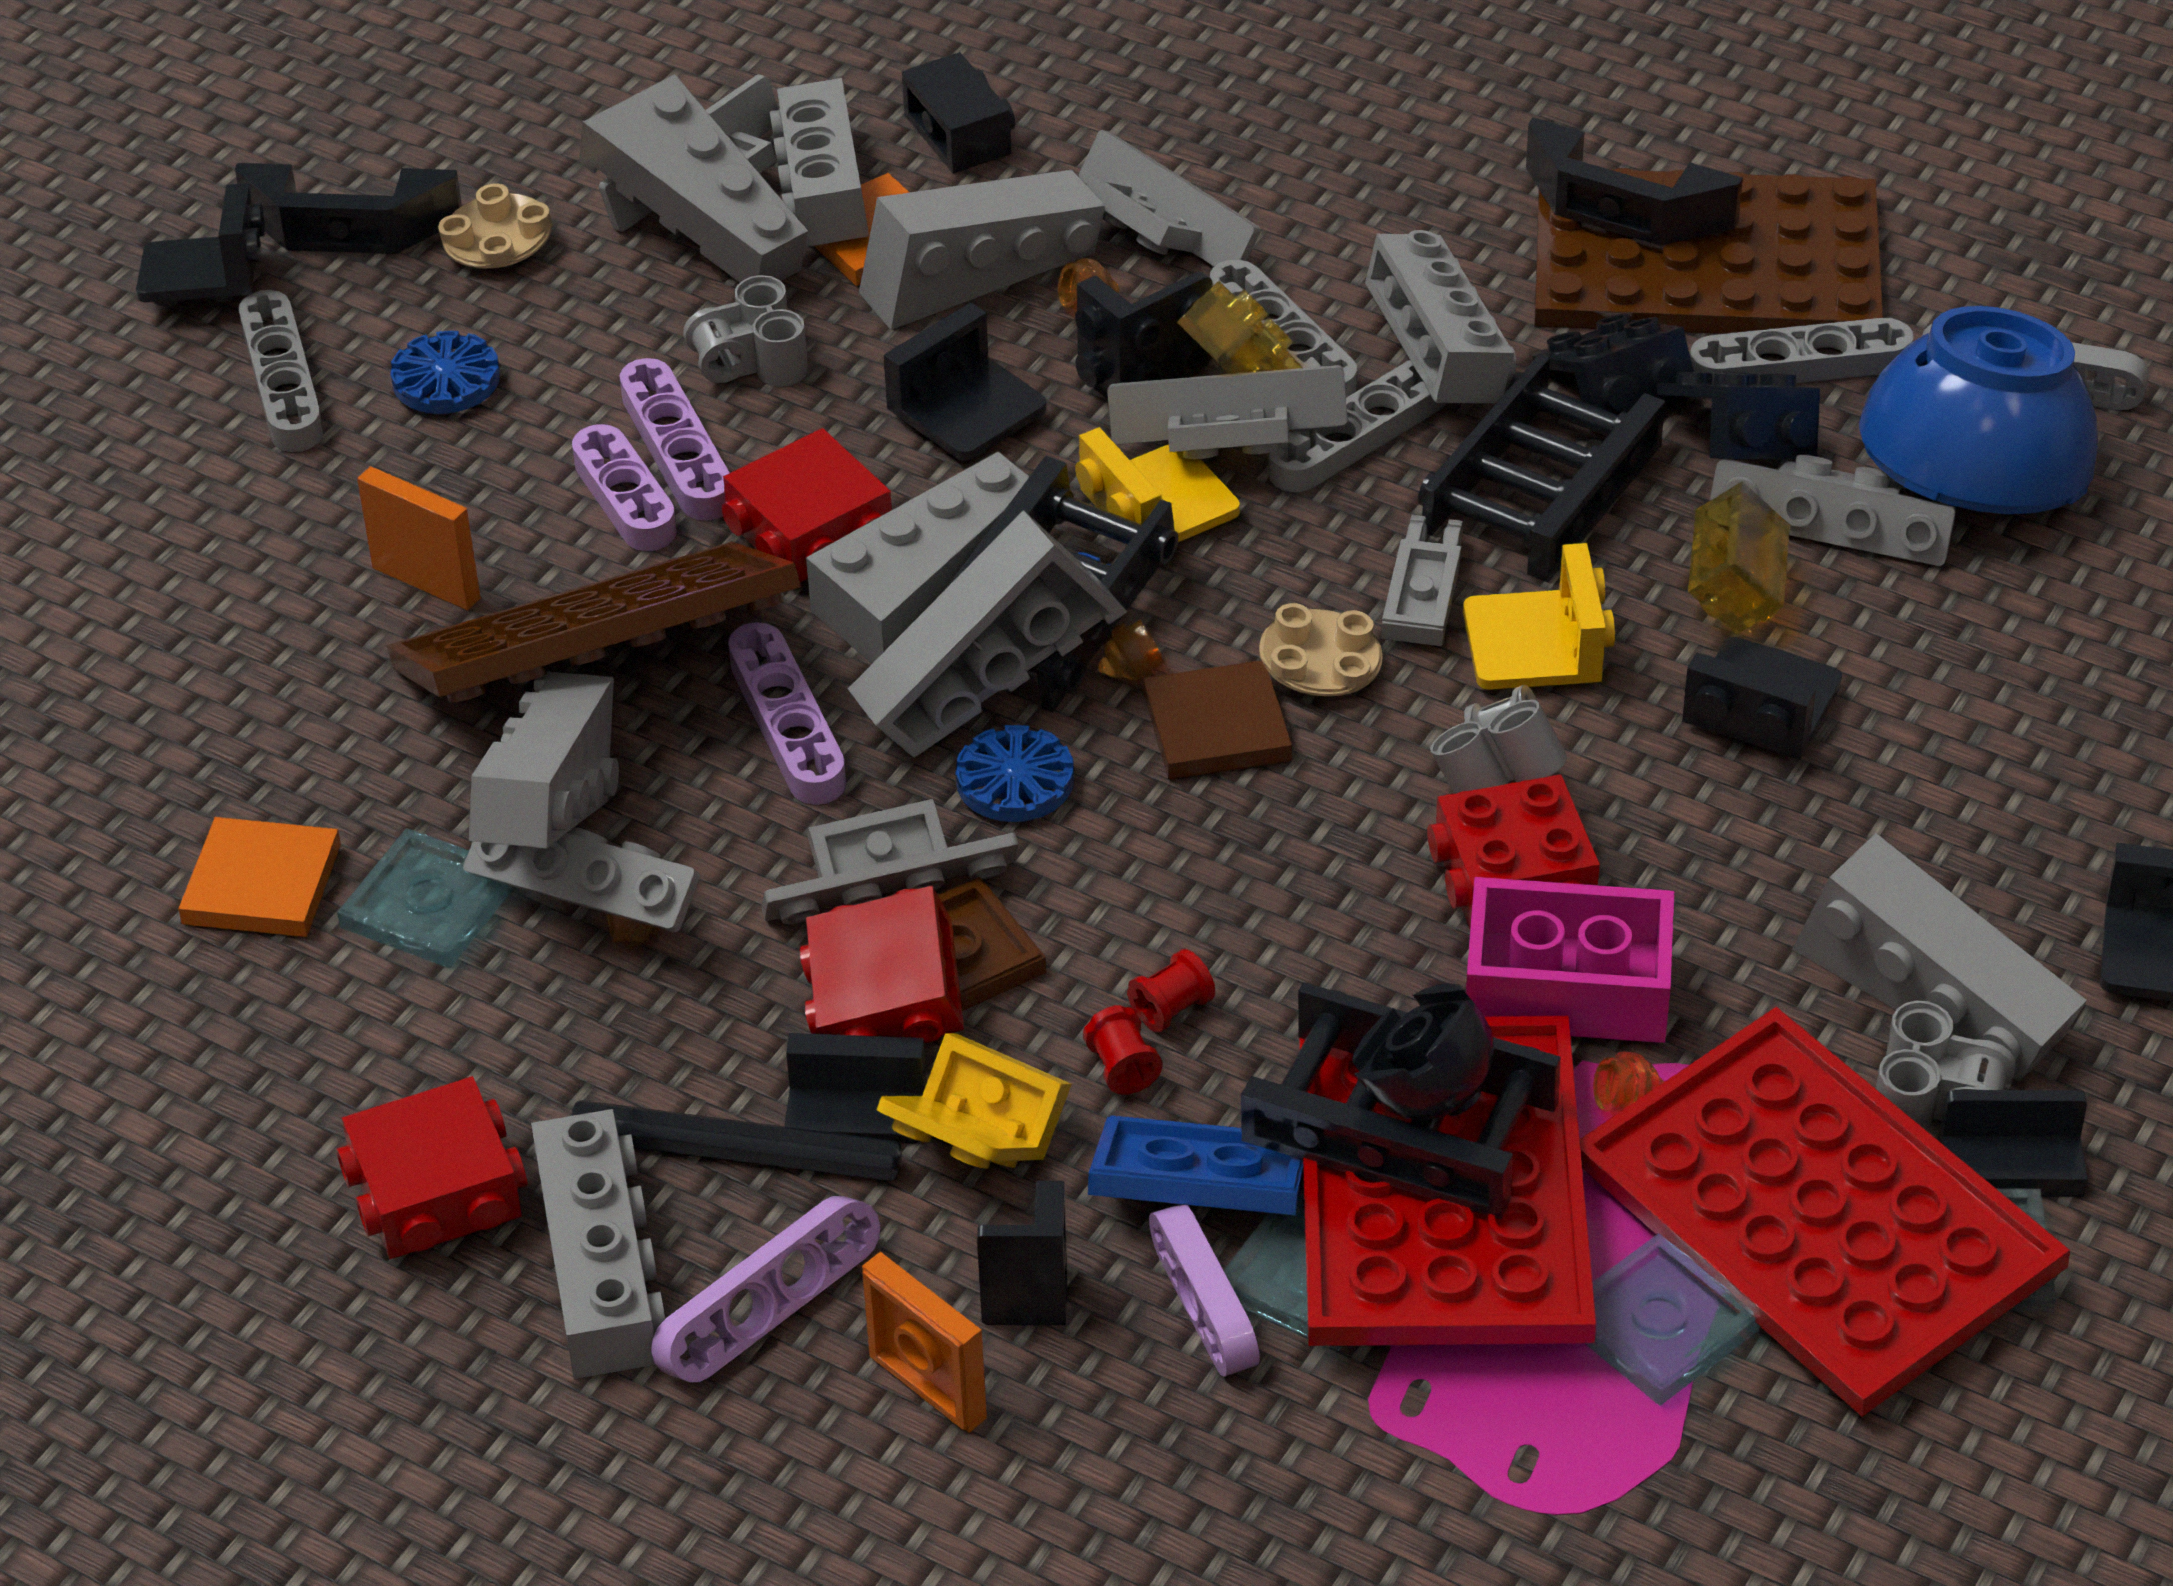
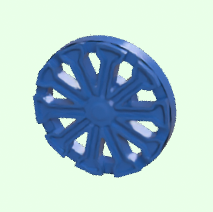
[390,331,500,414]
[955,725,1074,822]

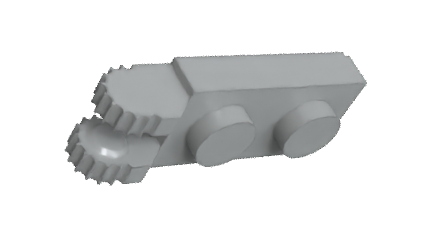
[1381,515,1463,646]

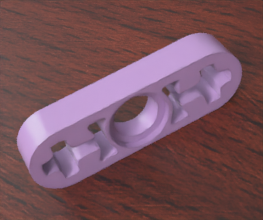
[572,424,677,551]
[1149,1204,1260,1376]

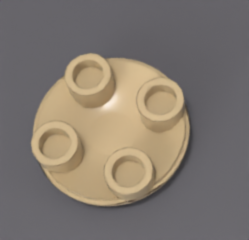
[438,183,552,269]
[1259,603,1383,696]

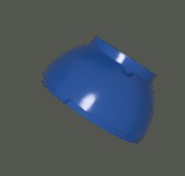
[1859,306,2098,514]

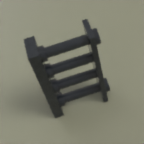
[1418,353,1665,583]
[944,455,1178,713]
[1241,982,1561,1220]

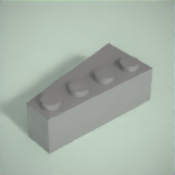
[579,74,808,283]
[859,170,1105,330]
[806,452,1029,664]
[848,510,1127,758]
[469,671,619,848]
[1792,833,2087,1082]

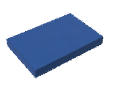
[1088,1115,1303,1215]

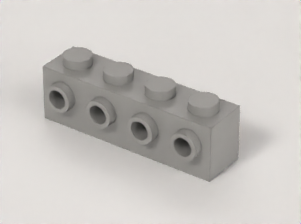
[1365,230,1516,403]
[531,1109,665,1379]

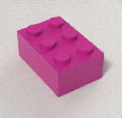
[1466,877,1674,1043]

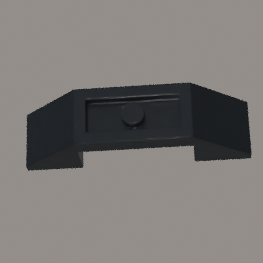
[1526,117,1743,246]
[235,163,462,254]

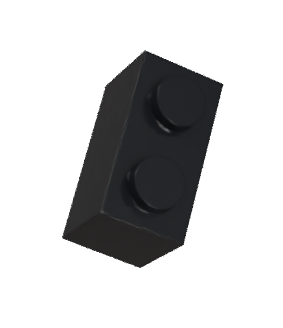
[902,52,1015,174]

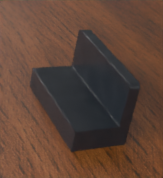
[784,1033,927,1144]
[1939,1090,2088,1197]
[977,1181,1068,1325]

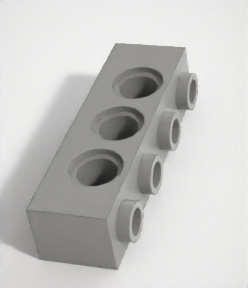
[770,78,869,247]

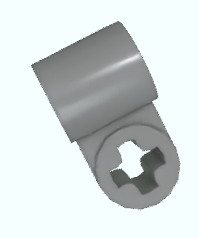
[683,275,808,387]
[1430,685,1567,793]
[1876,1000,2016,1132]

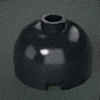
[1352,983,1494,1120]

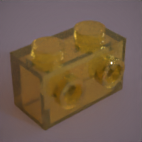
[1177,281,1303,374]
[1688,482,1790,635]

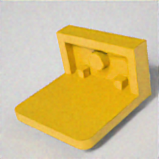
[1075,427,1240,542]
[1463,543,1615,690]
[876,1033,1072,1169]

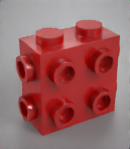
[722,428,892,582]
[1427,774,1600,929]
[800,885,964,1043]
[336,1076,528,1260]

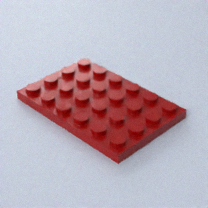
[1580,1007,2070,1417]
[1299,1016,1596,1346]

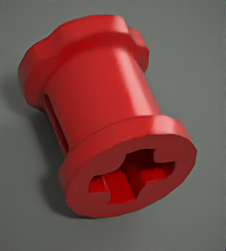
[1127,949,1215,1033]
[1083,1005,1163,1095]

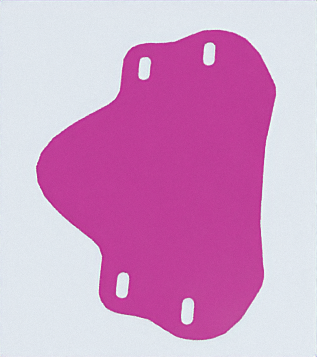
[1368,1060,1724,1515]

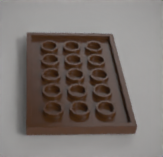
[1534,168,1883,334]
[387,541,801,702]

